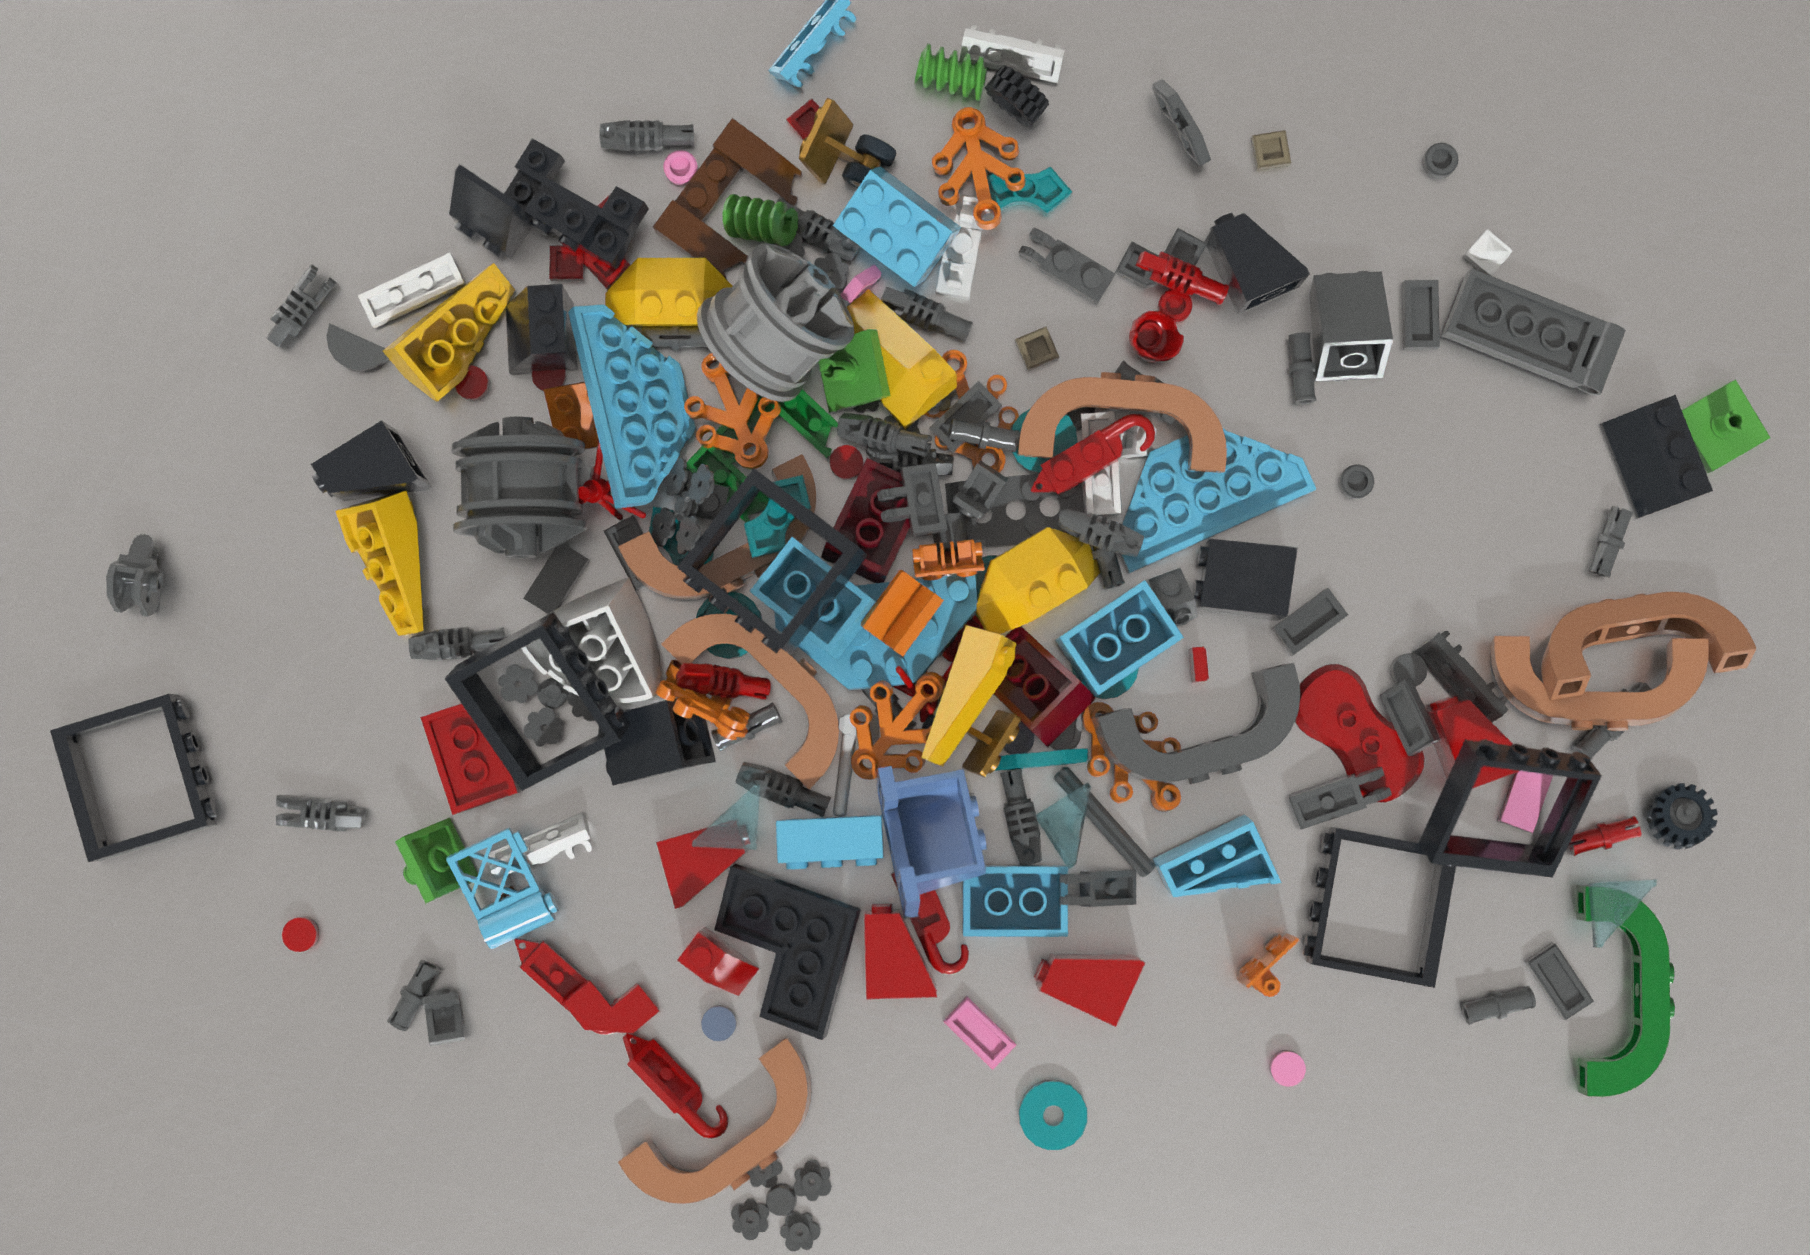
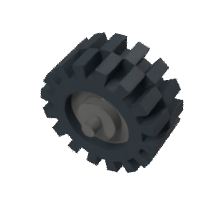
[1647,783,1718,850]

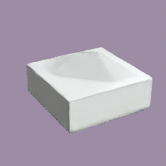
[1463,229,1513,276]

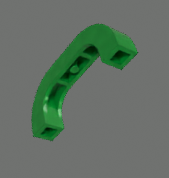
[1576,885,1675,1097]

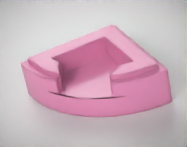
[840,264,882,304]

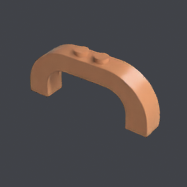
[1017,372,1227,473]
[618,454,816,600]
[1541,592,1757,700]
[661,614,839,789]
[1491,636,1709,731]
[618,1038,812,1204]

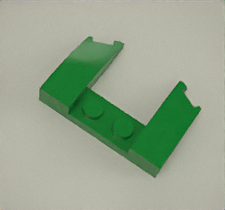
[686,389,838,523]

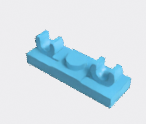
[768,0,856,88]

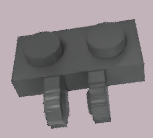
[877,463,947,537]

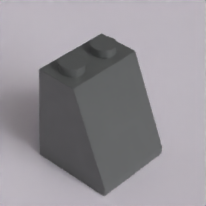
[1310,271,1393,381]

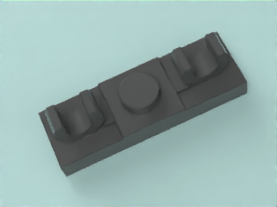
[1414,631,1509,722]

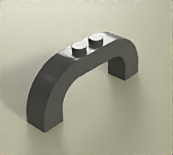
[1091,663,1300,784]

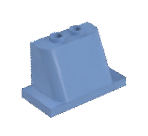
[876,766,987,919]

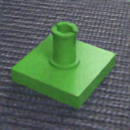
[819,329,891,413]
[1682,379,1771,473]
[395,817,478,904]

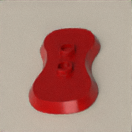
[1295,664,1425,803]

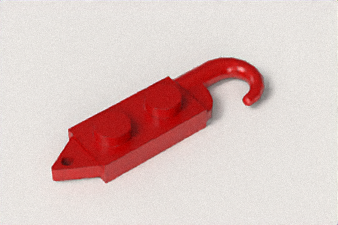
[1030,414,1155,496]
[891,872,969,975]
[514,938,617,1035]
[623,1033,728,1139]

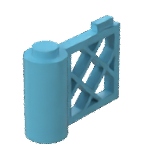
[446,827,559,950]

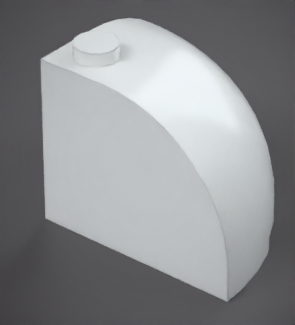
[521,577,661,703]

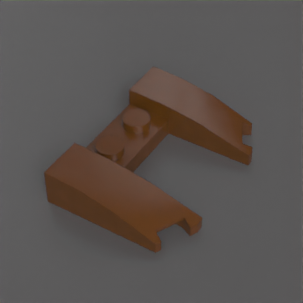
[653,118,802,279]

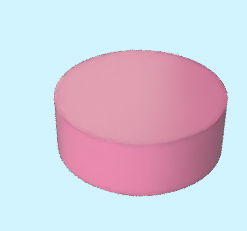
[663,150,698,186]
[1269,1050,1306,1087]

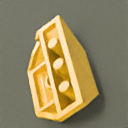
[605,258,733,328]
[976,527,1100,634]

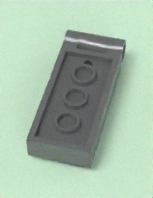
[1441,269,1626,395]

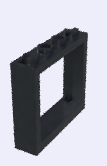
[677,468,868,655]
[444,612,630,791]
[50,694,217,862]
[1418,739,1602,878]
[1303,827,1456,988]

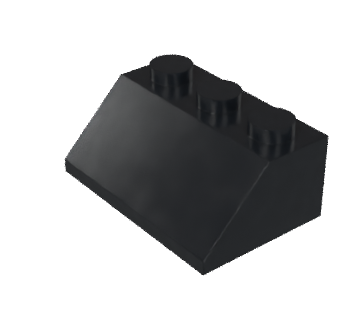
[1600,395,1713,519]

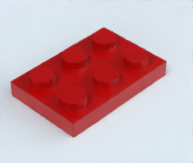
[420,704,520,815]

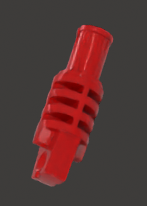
[1135,251,1229,305]
[676,663,771,700]

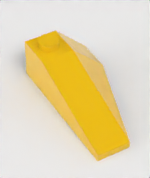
[383,263,515,402]
[847,289,957,430]
[335,491,424,636]
[921,625,1016,767]

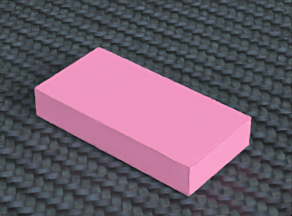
[1498,771,1553,833]
[943,996,1017,1070]

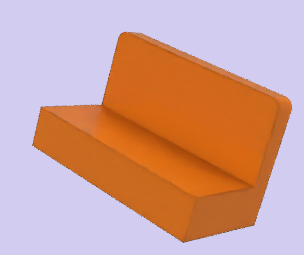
[860,570,944,657]

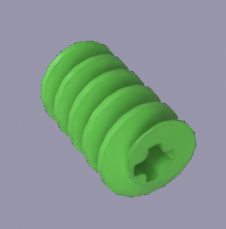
[914,43,988,101]
[722,194,798,246]

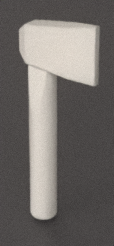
[833,714,880,816]

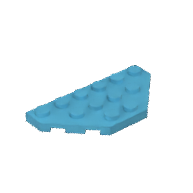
[568,304,696,509]
[1120,428,1316,573]
[774,575,979,690]

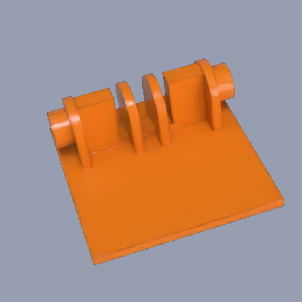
[544,382,599,449]
[912,539,984,580]
[1237,933,1300,997]

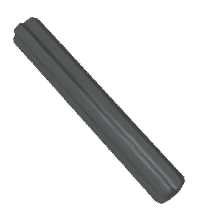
[1054,767,1155,877]

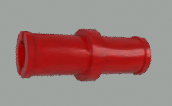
[1569,816,1642,856]

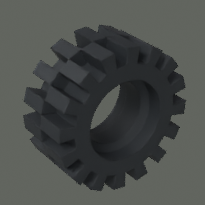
[985,65,1049,127]

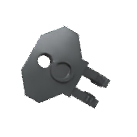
[106,534,163,617]

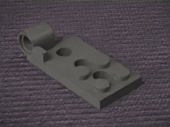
[933,474,1085,552]

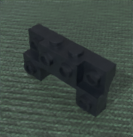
[504,138,649,270]

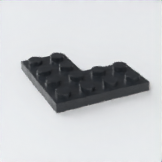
[714,864,861,1040]

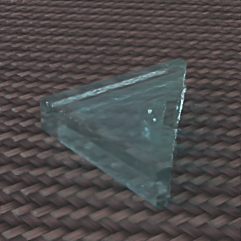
[1036,782,1091,869]
[692,785,760,850]
[1589,879,1657,948]

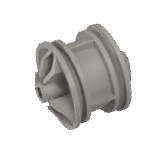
[697,244,854,402]

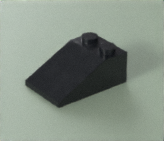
[449,164,532,259]

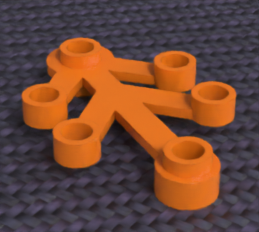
[932,107,1026,230]
[924,350,1019,473]
[684,353,781,469]
[655,660,750,740]
[850,672,946,780]
[1082,702,1181,812]

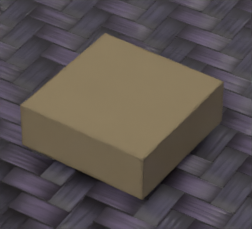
[1251,130,1291,171]
[1015,326,1059,372]

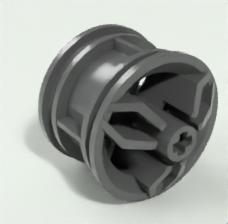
[452,416,587,558]

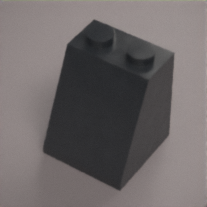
[1204,213,1310,314]
[506,284,577,374]
[311,420,432,501]
[1193,539,1297,621]
[598,699,716,786]

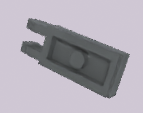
[1018,228,1115,304]
[1289,767,1392,829]
[1060,870,1136,907]

